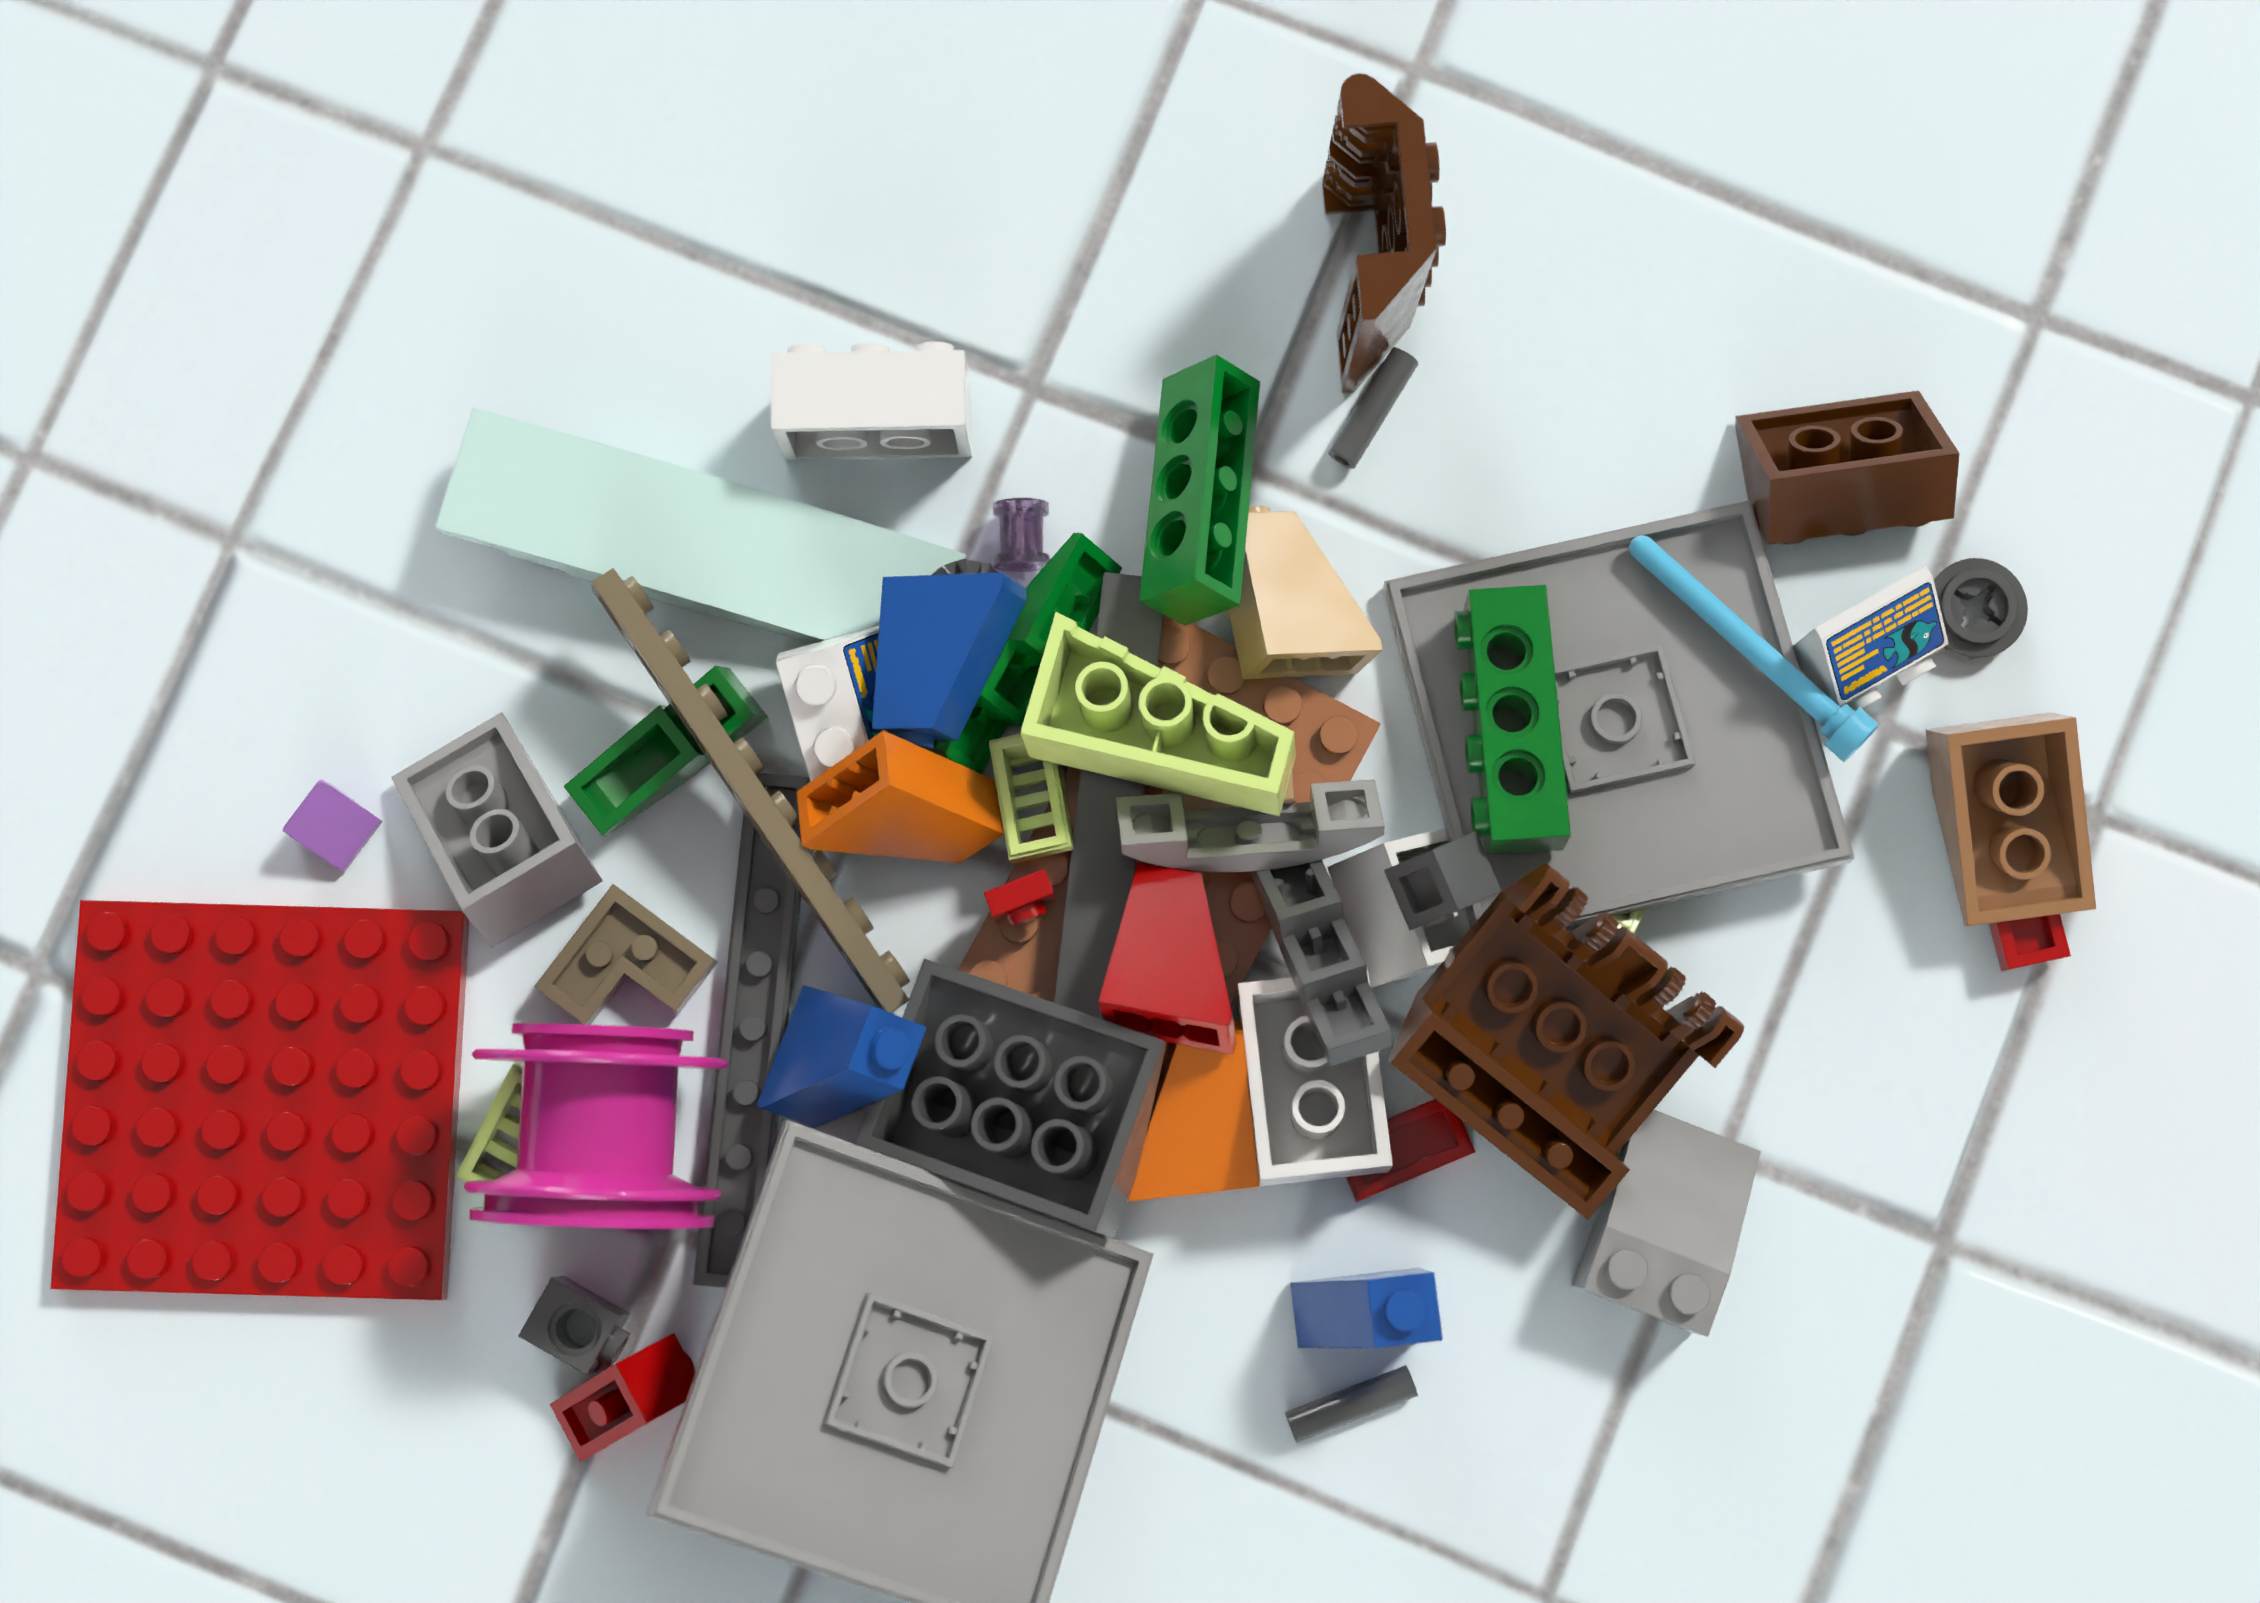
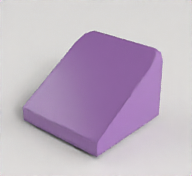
[283,779,383,872]

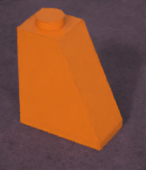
[797,730,1004,863]
[1129,1020,1259,1202]

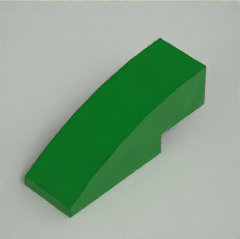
[563,665,768,836]

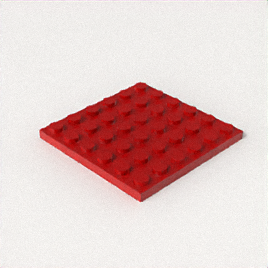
[50,900,469,1300]

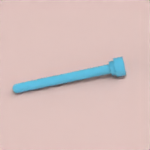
[1629,535,1880,762]

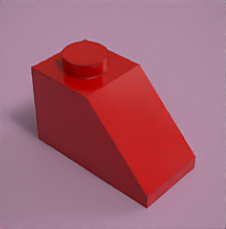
[550,1333,696,1462]

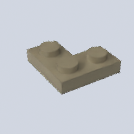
[534,884,718,1025]

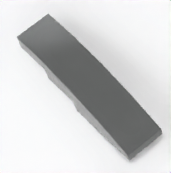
[1250,860,1393,1067]

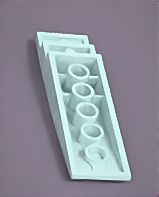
[435,407,967,643]

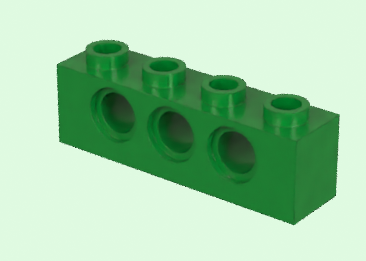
[1139,354,1260,626]
[1454,585,1571,855]

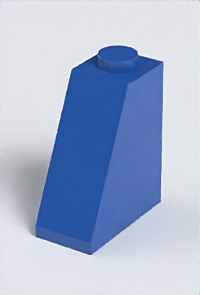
[872,572,1027,751]
[756,985,927,1128]
[1290,1268,1443,1348]

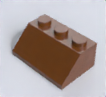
[1735,390,1960,545]

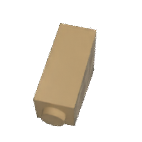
[1228,506,1383,679]

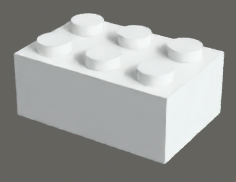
[771,342,972,461]
[1237,969,1393,1186]

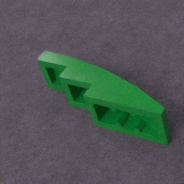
[931,533,1122,774]

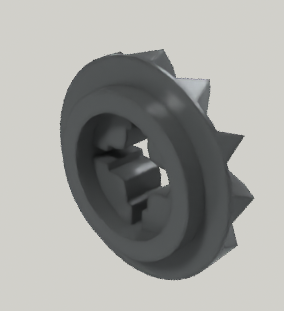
[1933,558,2028,660]

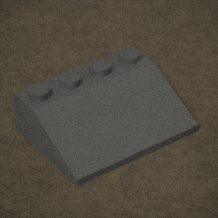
[855,959,1167,1239]

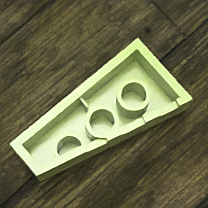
[1020,612,1296,816]

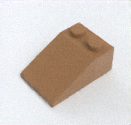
[1925,713,2096,926]

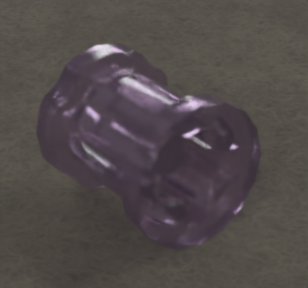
[993,498,1050,572]

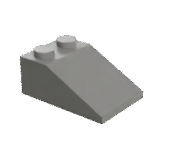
[391,712,603,948]
[1572,1110,1761,1337]

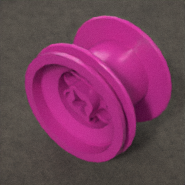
[464,1023,729,1229]

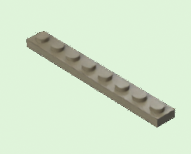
[591,568,910,1013]

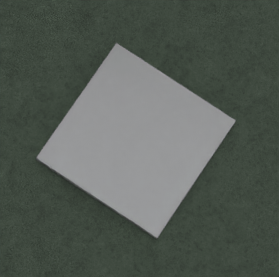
[1383,500,1855,927]
[646,1120,1154,1603]

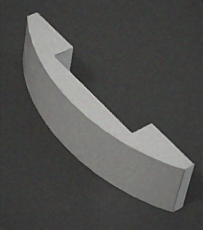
[1116,779,1385,872]

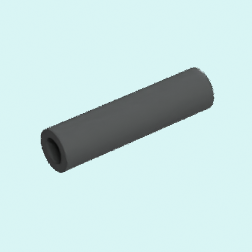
[1328,348,1419,469]
[1285,1365,1418,1443]

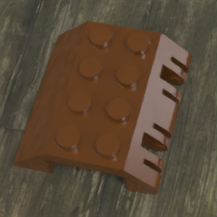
[1322,73,1446,393]
[1388,863,1744,1220]

